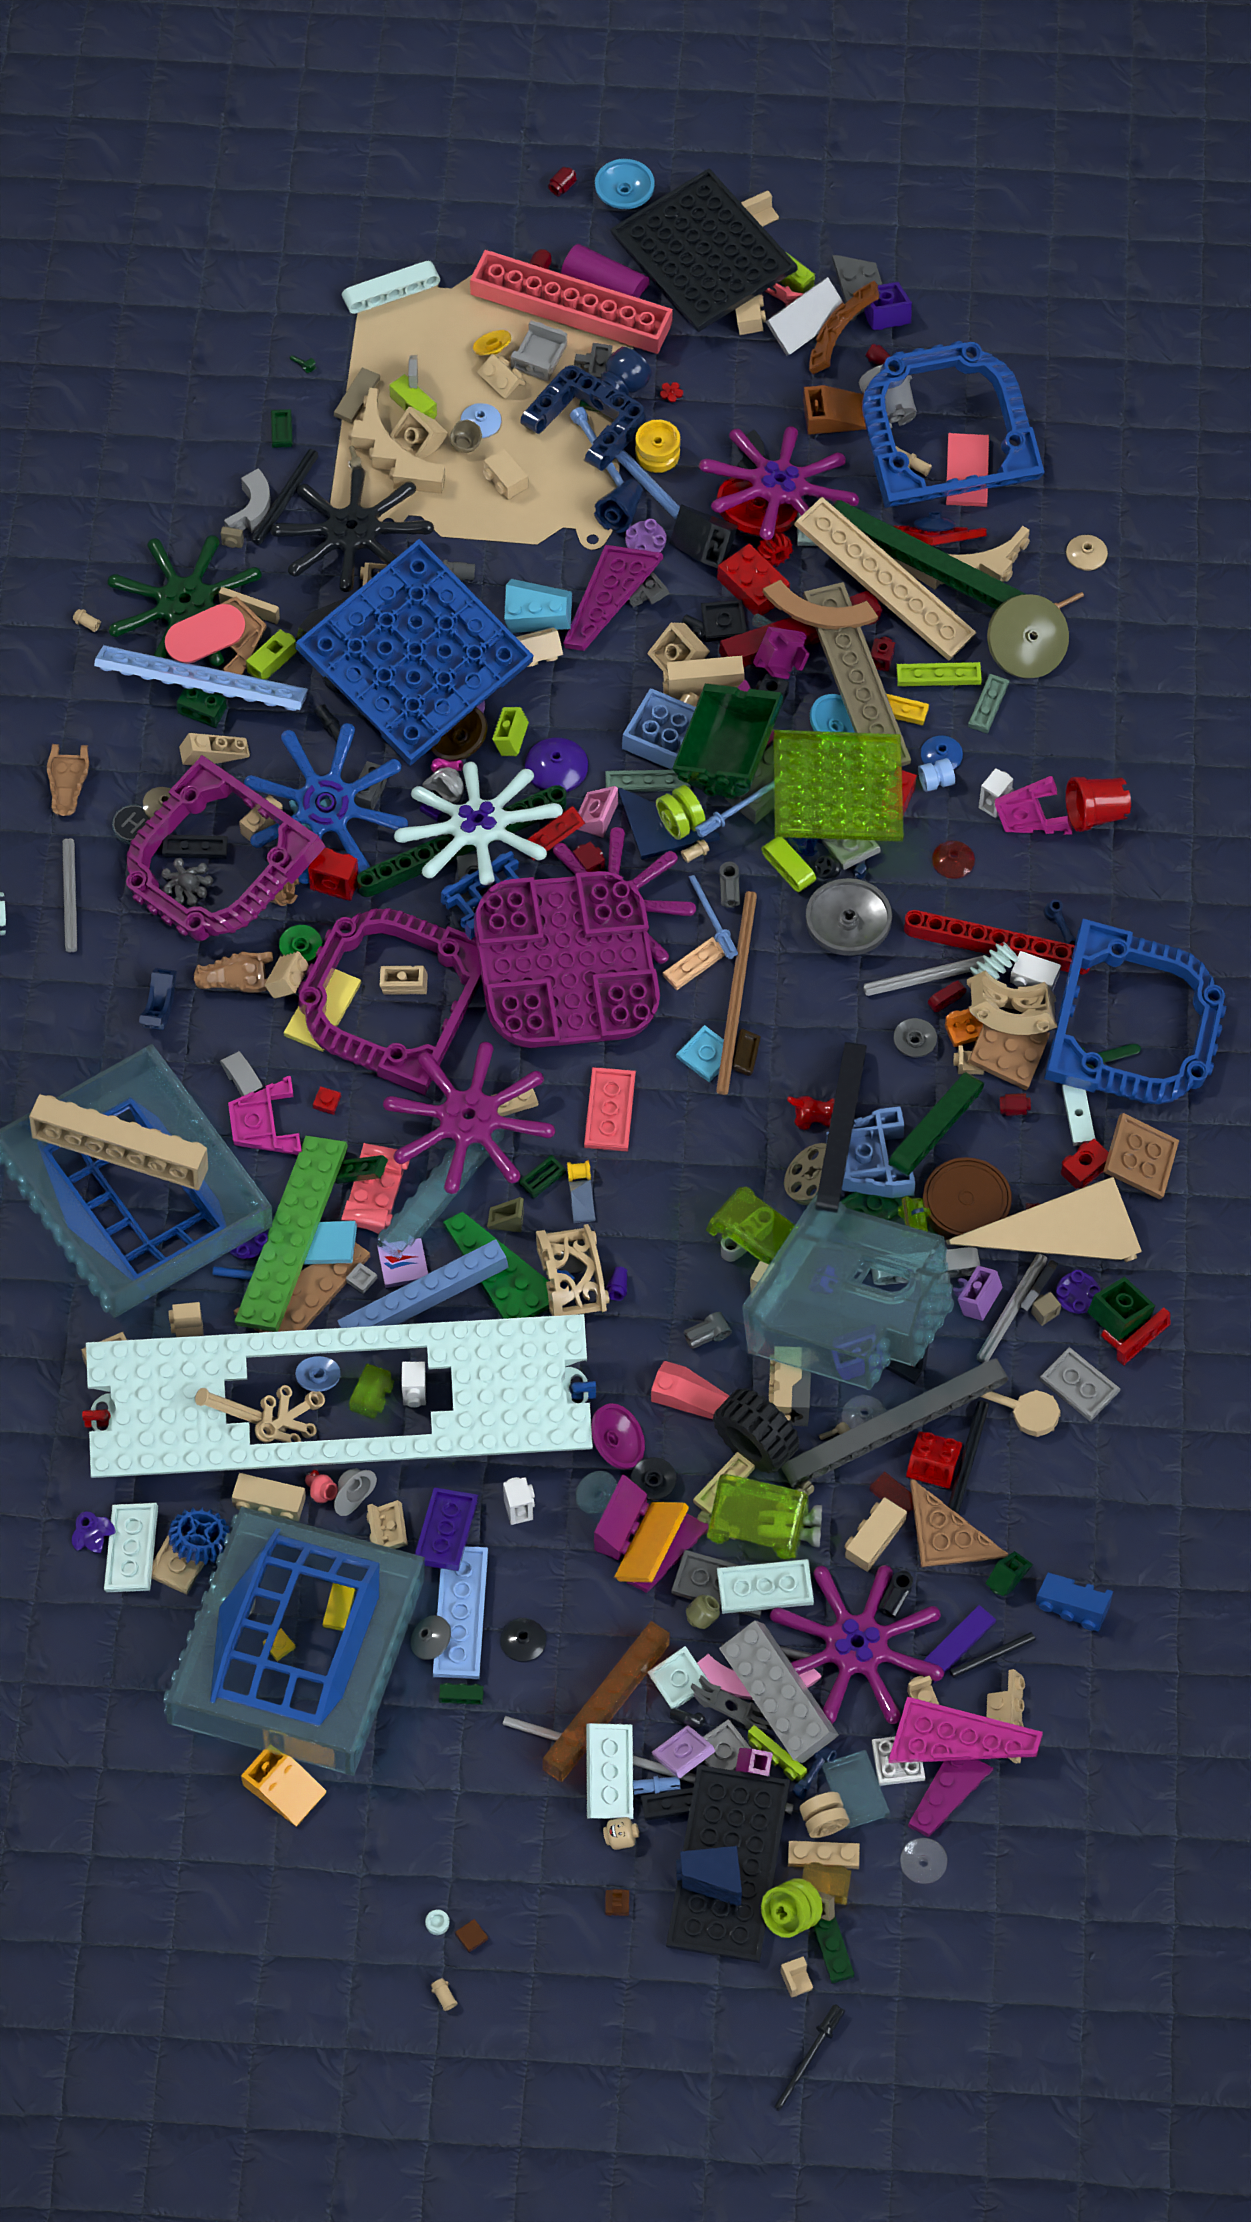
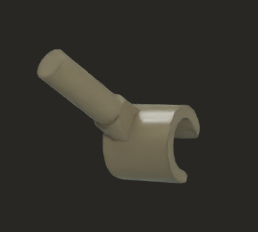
[348,446,362,470]
[819,1422,851,1440]

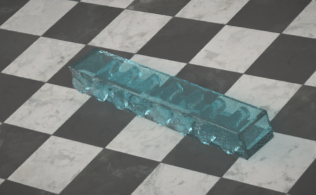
[377,1129,504,1261]

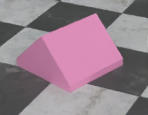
[577,786,618,838]

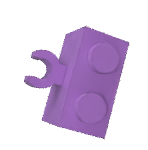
[953,1266,1003,1321]

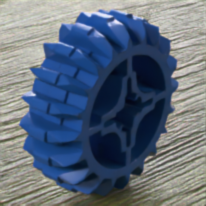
[168,1507,230,1566]

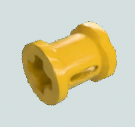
[567,1160,591,1182]

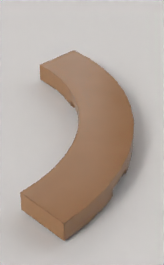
[762,580,878,630]

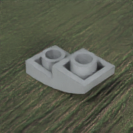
[220,1052,263,1096]

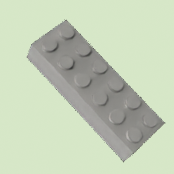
[719,1620,839,1763]

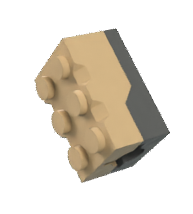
[769,1344,812,1426]

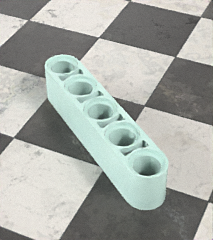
[342,261,440,314]

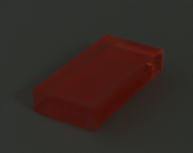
[870,1471,913,1514]

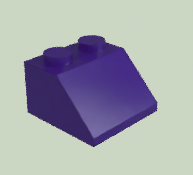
[864,282,912,330]

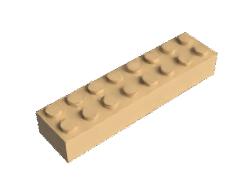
[29,1094,208,1191]

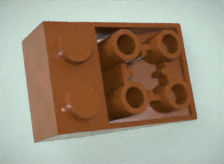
[803,385,867,435]

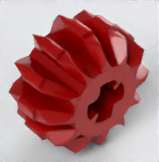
[757,532,793,567]

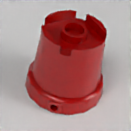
[1065,777,1131,832]

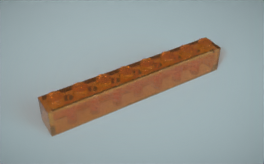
[543,1621,670,1782]

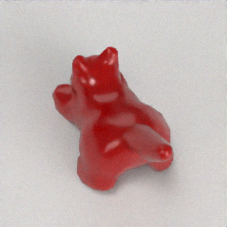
[787,1096,835,1130]

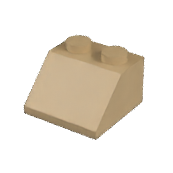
[647,622,710,671]

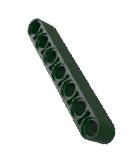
[888,1072,984,1176]

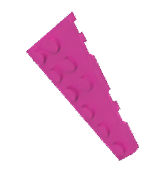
[888,1697,1043,1763]

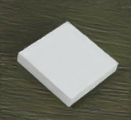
[872,1737,925,1786]

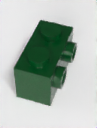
[177,687,227,728]

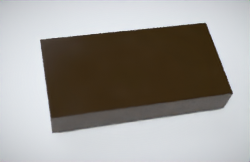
[732,1028,761,1076]

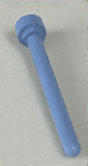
[570,407,624,487]

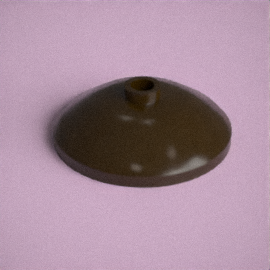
[431,707,487,761]

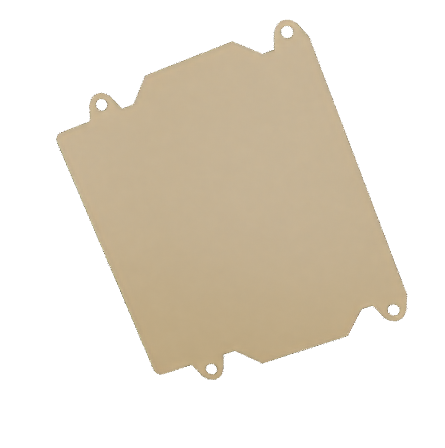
[330,275,633,550]

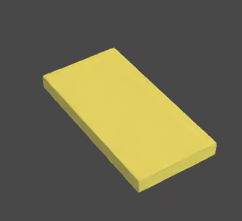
[284,969,361,1052]

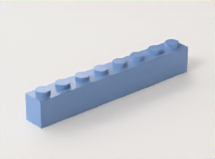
[337,1239,509,1328]

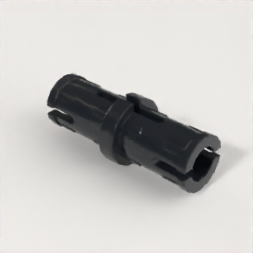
[314,704,341,743]

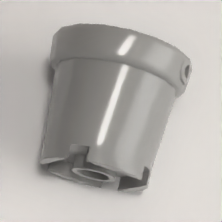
[859,365,917,428]

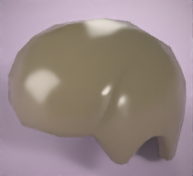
[450,420,482,453]

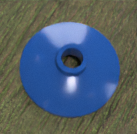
[921,736,963,770]

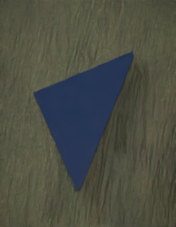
[618,788,720,860]

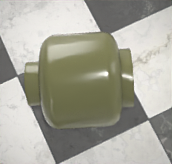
[686,1595,720,1629]

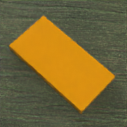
[614,1502,689,1582]

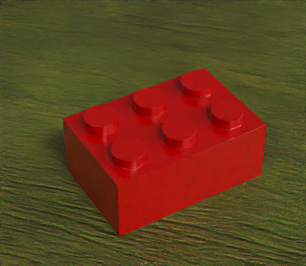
[717,543,790,619]

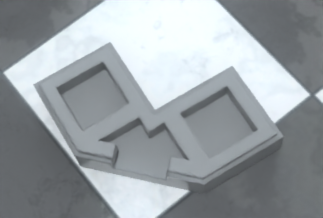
[408,355,418,388]

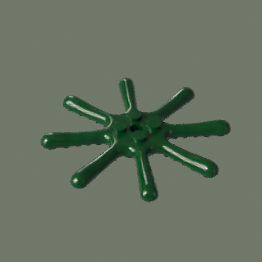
[107,535,263,667]

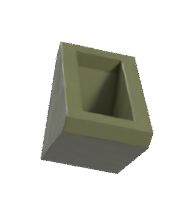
[487,1197,524,1232]

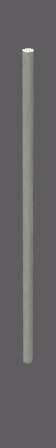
[503,1716,794,1814]

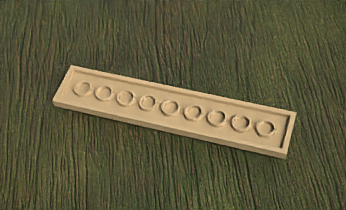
[794,497,976,661]

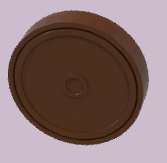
[922,1157,1012,1240]

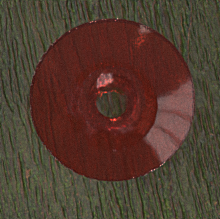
[932,841,975,879]

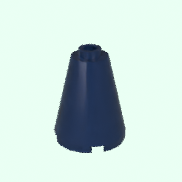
[594,479,643,533]

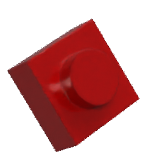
[313,1086,341,1115]

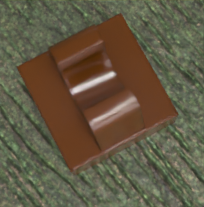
[605,1889,629,1916]

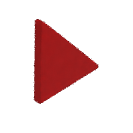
[893,526,987,545]

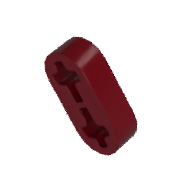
[927,980,967,1012]

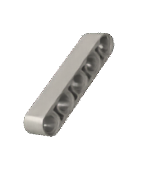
[870,1247,980,1285]

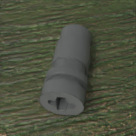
[440,559,475,581]

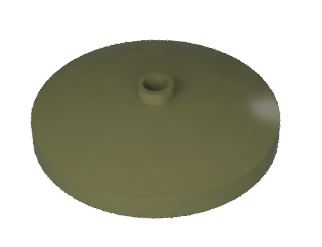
[987,594,1069,678]

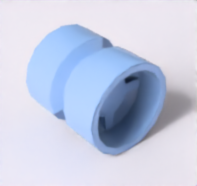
[918,758,955,792]

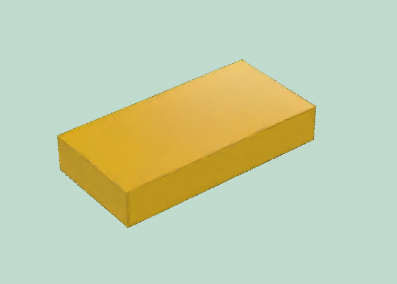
[323,1583,356,1631]

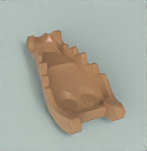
[47,744,89,816]
[194,952,273,993]

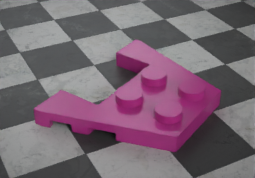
[995,776,1072,835]
[228,1076,302,1155]

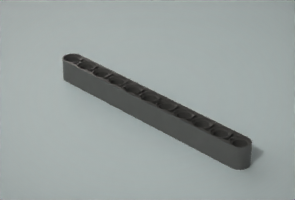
[781,1359,1009,1488]

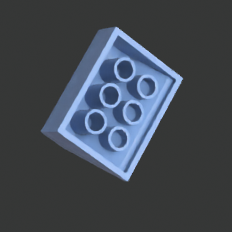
[622,688,696,770]

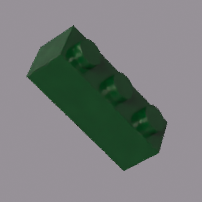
[439,1683,484,1705]

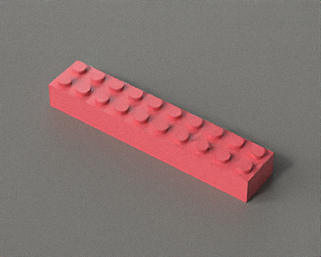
[470,250,673,354]

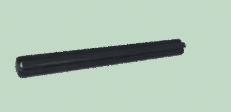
[251,449,318,545]
[948,1400,989,1514]

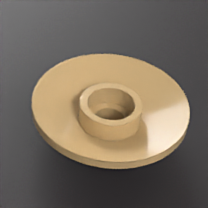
[1066,535,1108,571]

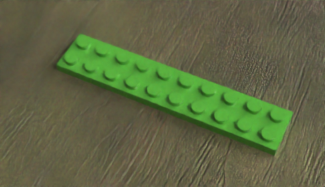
[235,1136,348,1332]

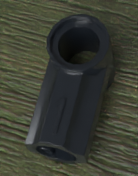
[878,1570,913,1618]

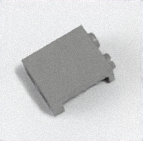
[511,321,567,381]

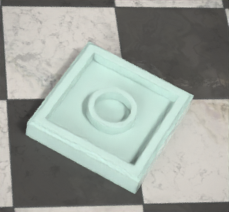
[647,1646,710,1709]

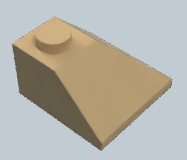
[389,407,448,459]

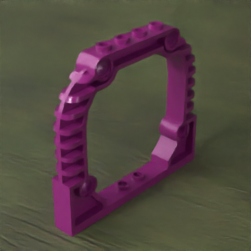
[126,755,325,941]
[298,908,482,1095]

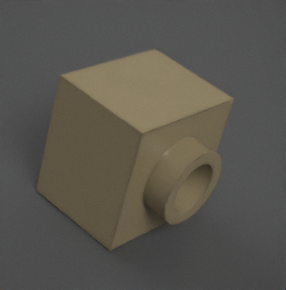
[1031,1292,1061,1326]

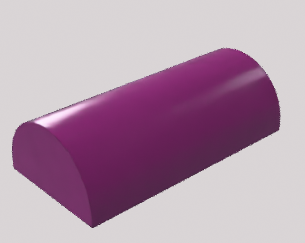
[561,244,650,298]

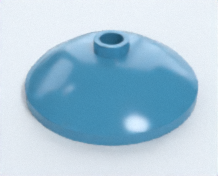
[595,159,654,209]
[810,694,860,750]

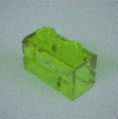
[349,1363,394,1419]

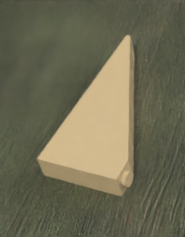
[946,1177,1142,1262]

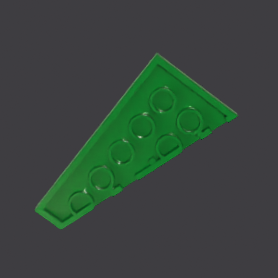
[443,1212,549,1319]

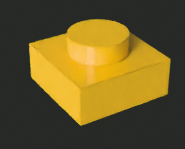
[263,1628,295,1661]

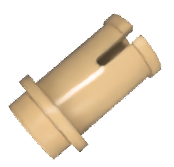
[73,609,101,632]
[681,840,709,863]
[431,1978,457,2011]

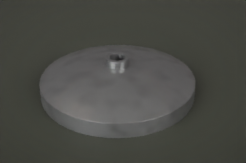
[806,878,892,956]

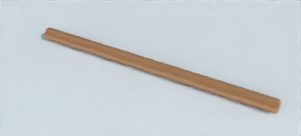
[716,891,757,1095]

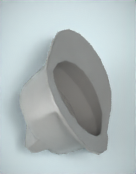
[334,1468,377,1516]

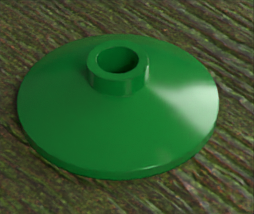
[279,925,322,963]

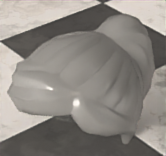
[422,767,464,804]

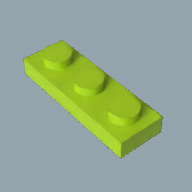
[748,1725,807,1782]

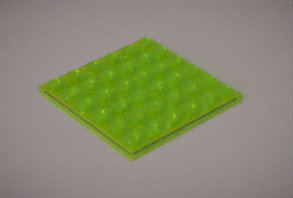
[773,730,904,841]

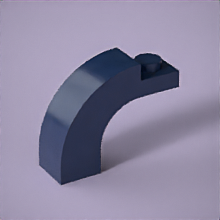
[139,968,177,1030]

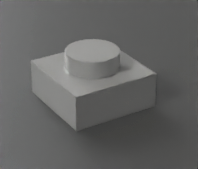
[346,1263,377,1294]

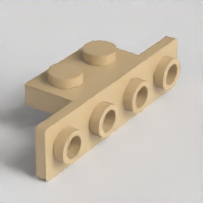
[987,1669,1025,1764]

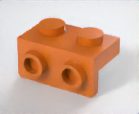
[945,1009,983,1047]

